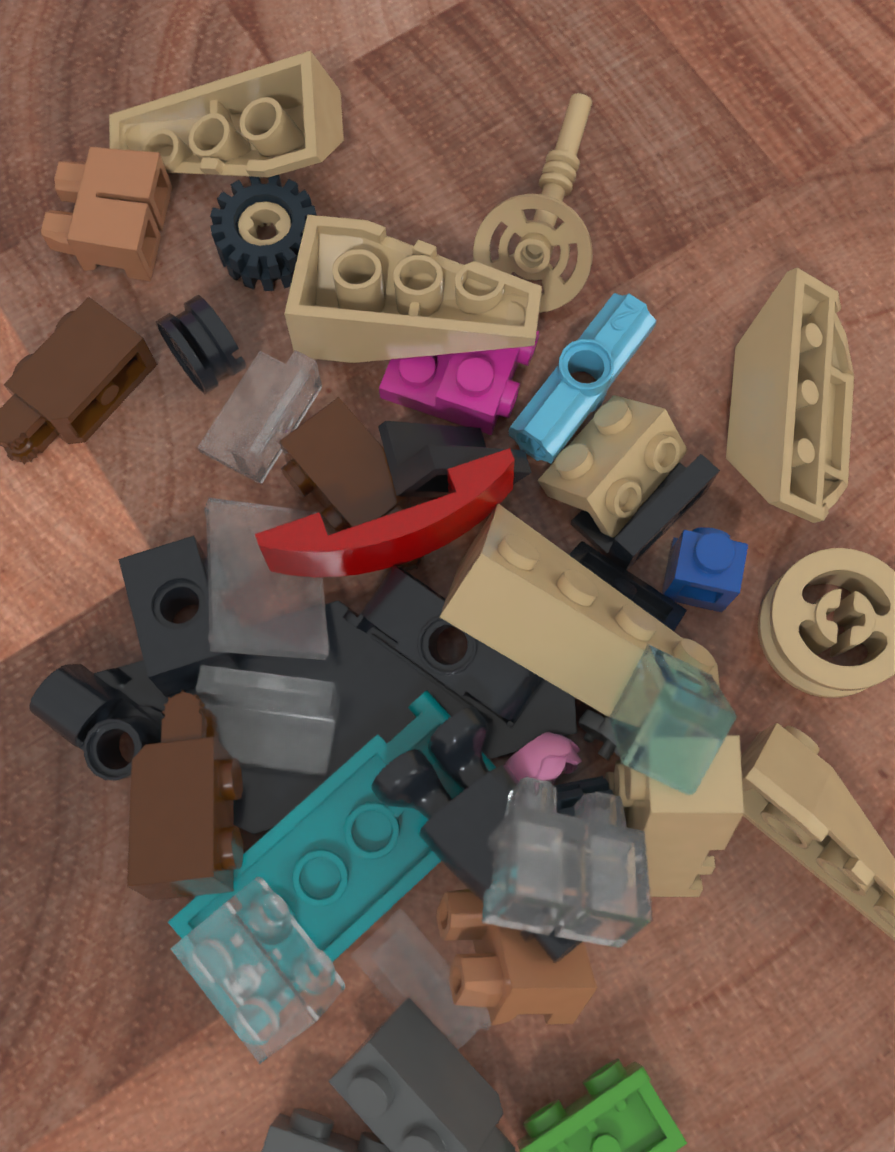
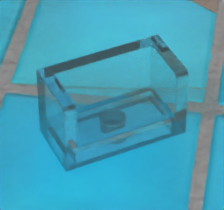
[609,644,737,795]

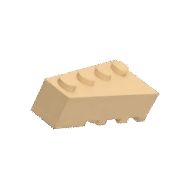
[440,504,721,738]

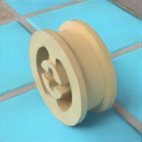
[758,548,895,698]

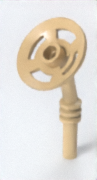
[473,93,593,313]

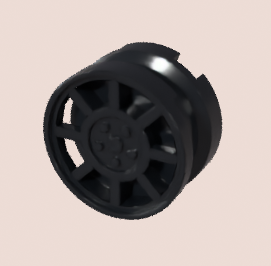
[156,295,246,395]

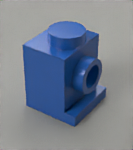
[662,527,748,613]

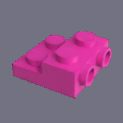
[379,331,540,435]

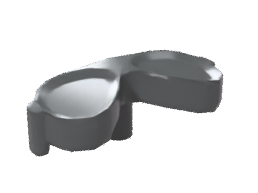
[578,709,638,761]

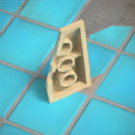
[109,51,344,177]
[284,215,542,363]
[741,723,895,941]

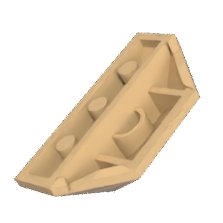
[726,268,854,523]

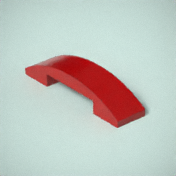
[255,448,515,577]

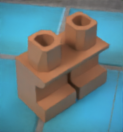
[41,147,173,282]
[436,889,597,1025]

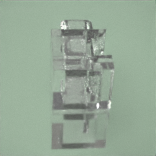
[482,777,652,948]

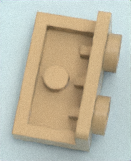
[537,395,687,537]

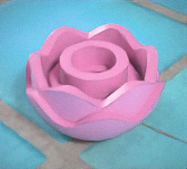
[505,732,582,799]

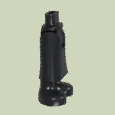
[372,707,600,963]

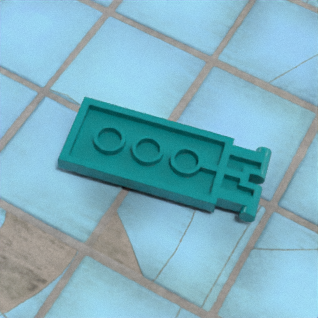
[168,690,497,1030]

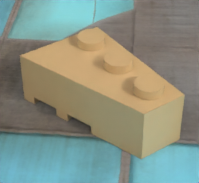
[605,735,744,897]

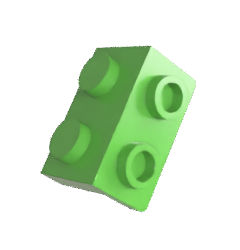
[517,1058,687,1152]

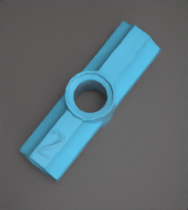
[509,293,657,464]

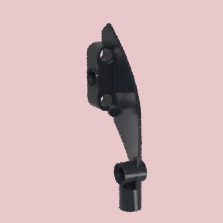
[29,565,577,834]

